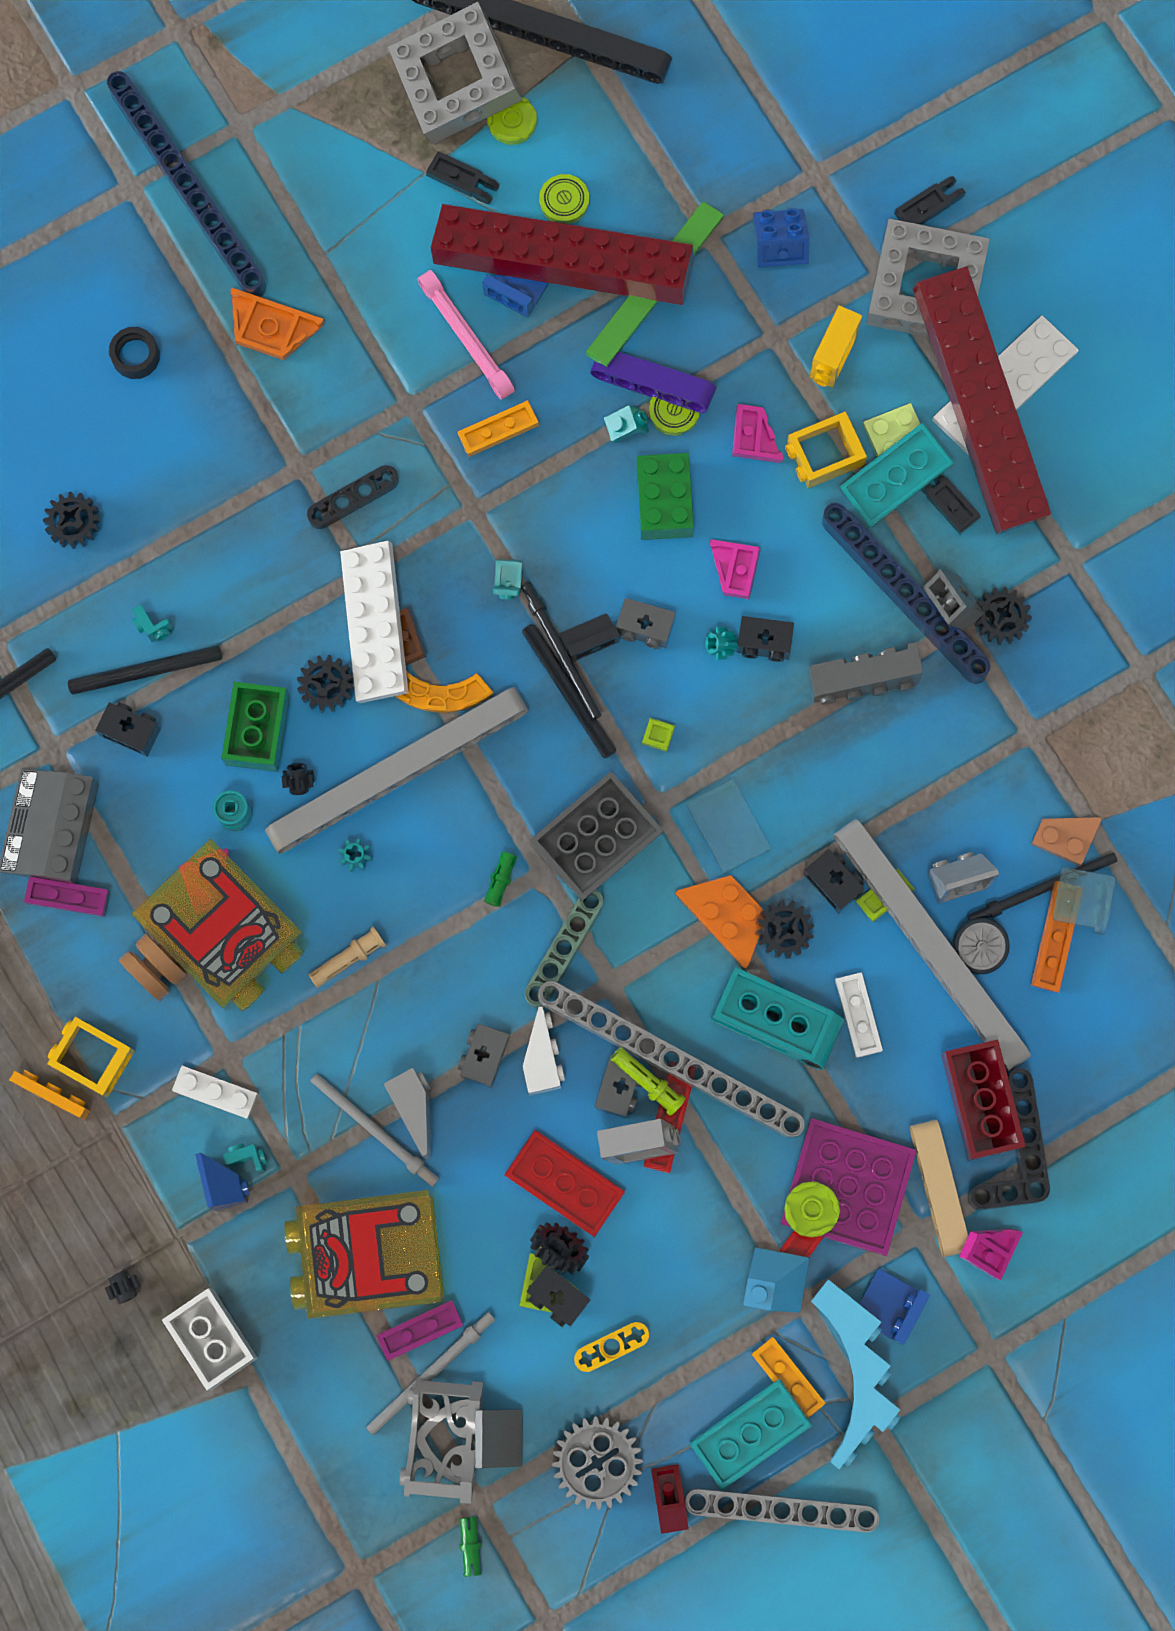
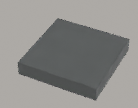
[475,1409,522,1468]

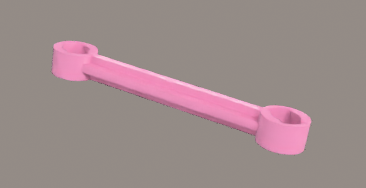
[417,270,515,400]

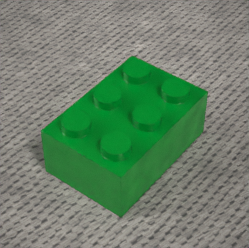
[636,453,694,540]
[221,682,290,772]

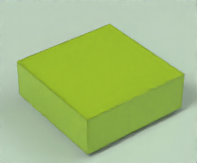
[642,718,675,752]

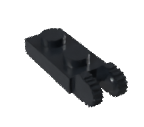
[426,151,500,204]
[894,176,966,225]
[921,475,981,535]

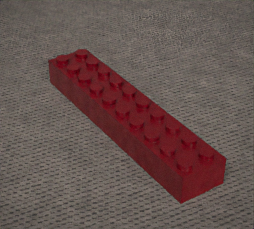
[430,204,693,305]
[913,266,1051,535]

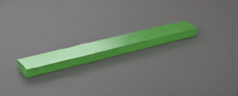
[586,201,724,367]

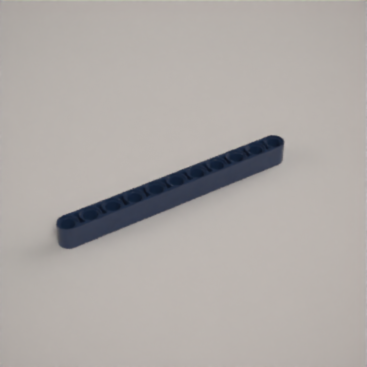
[107,71,266,297]

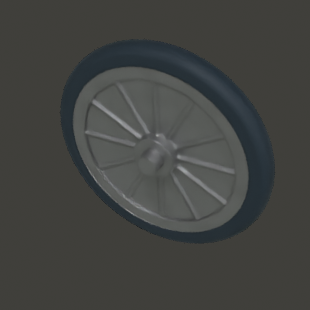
[953,918,1010,974]

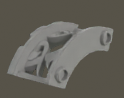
[400,1378,483,1504]

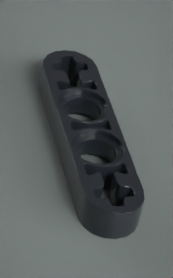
[307,465,399,529]

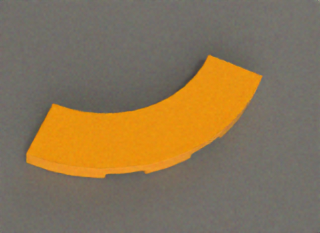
[395,671,494,713]

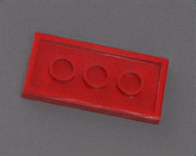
[504,1130,625,1238]

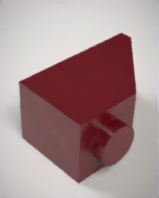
[651,1464,689,1534]

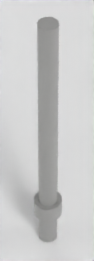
[310,1073,439,1187]
[366,1312,496,1435]

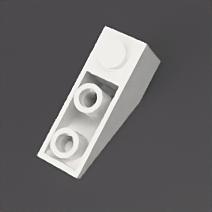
[523,1007,565,1096]

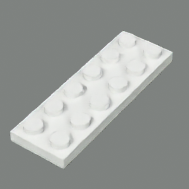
[932,316,1079,455]
[340,541,408,703]

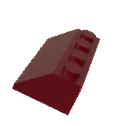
[941,1039,1026,1161]

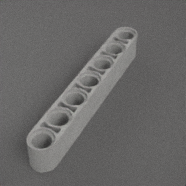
[685,1488,879,1532]

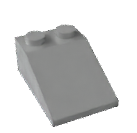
[928,852,999,904]
[384,1068,431,1161]

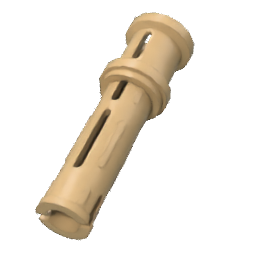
[308,926,387,988]

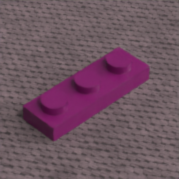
[24,876,110,917]
[376,1300,464,1361]

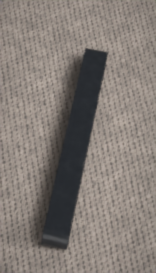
[412,0,672,84]

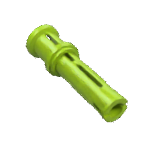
[610,1047,685,1116]

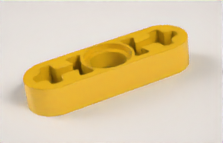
[574,1322,649,1372]

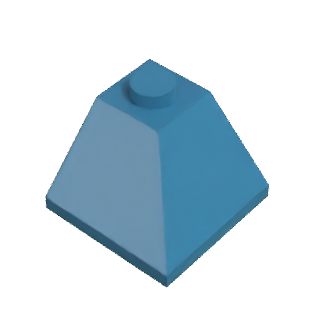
[743,1247,810,1313]

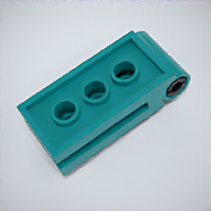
[710,967,844,1070]

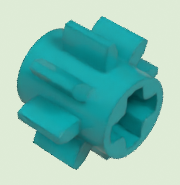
[705,627,738,660]
[338,838,372,872]

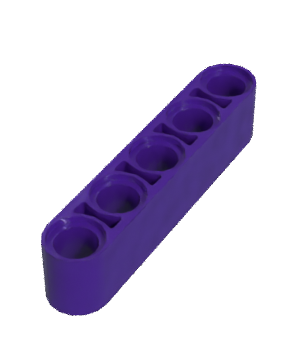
[590,352,716,413]

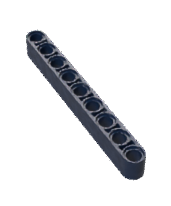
[822,503,991,684]

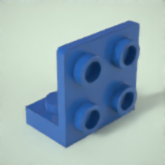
[753,208,809,267]
[482,274,549,318]
[859,1269,930,1345]

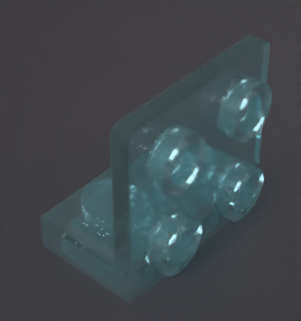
[1053,868,1116,935]

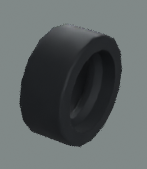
[109,327,160,379]

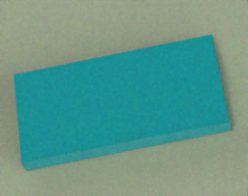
[839,422,955,528]
[689,1379,813,1490]

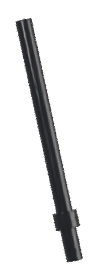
[521,582,602,720]
[967,852,1117,920]

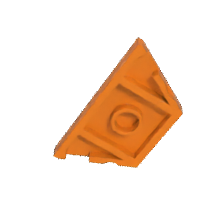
[231,288,324,360]
[675,875,764,969]

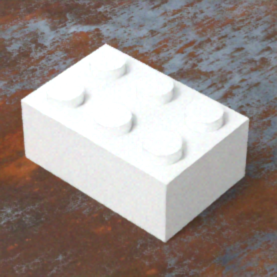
[162,1288,258,1391]

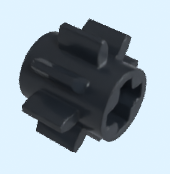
[281,763,315,795]
[105,1270,141,1304]

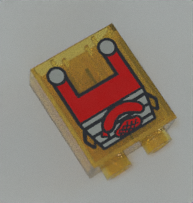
[131,839,305,1012]
[284,1190,445,1320]

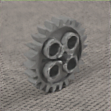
[552,1416,643,1510]

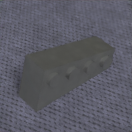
[808,642,923,705]

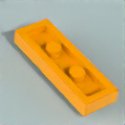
[458,400,539,457]
[9,1070,90,1120]
[751,1337,826,1418]

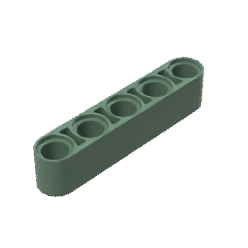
[525,890,603,1009]

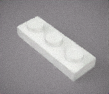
[835,972,883,1058]
[172,1066,258,1119]

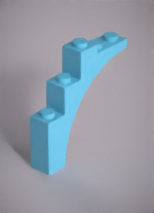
[811,1279,901,1469]

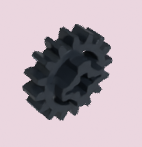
[43,491,101,549]
[974,587,1032,645]
[297,655,355,713]
[755,900,814,959]
[530,1222,589,1275]

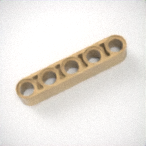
[910,1119,968,1257]

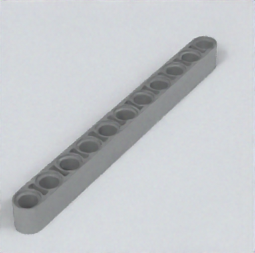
[265,687,529,854]
[833,819,1031,1073]
[537,981,805,1138]

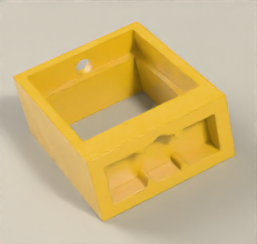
[810,305,863,388]
[785,411,867,489]
[47,1017,135,1098]

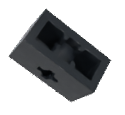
[737,616,794,662]
[95,702,161,757]
[803,849,865,914]
[526,1265,591,1328]

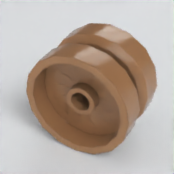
[118,933,187,1002]

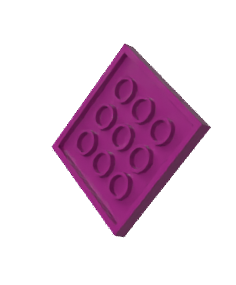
[780,1118,916,1257]

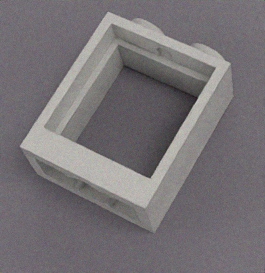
[597,1119,681,1165]

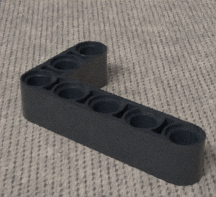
[967,1068,1050,1210]

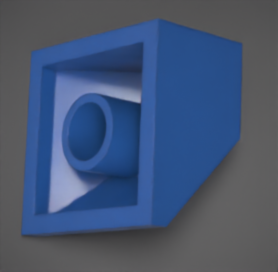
[195,1153,250,1211]

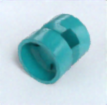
[213,790,253,832]

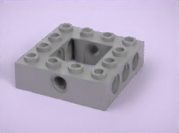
[388,2,523,145]
[866,219,990,337]

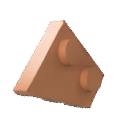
[1031,817,1102,866]

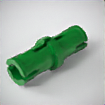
[484,851,518,907]
[459,1517,482,1577]

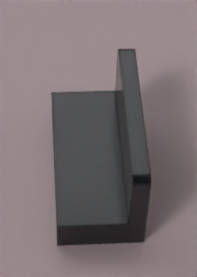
[560,614,620,662]

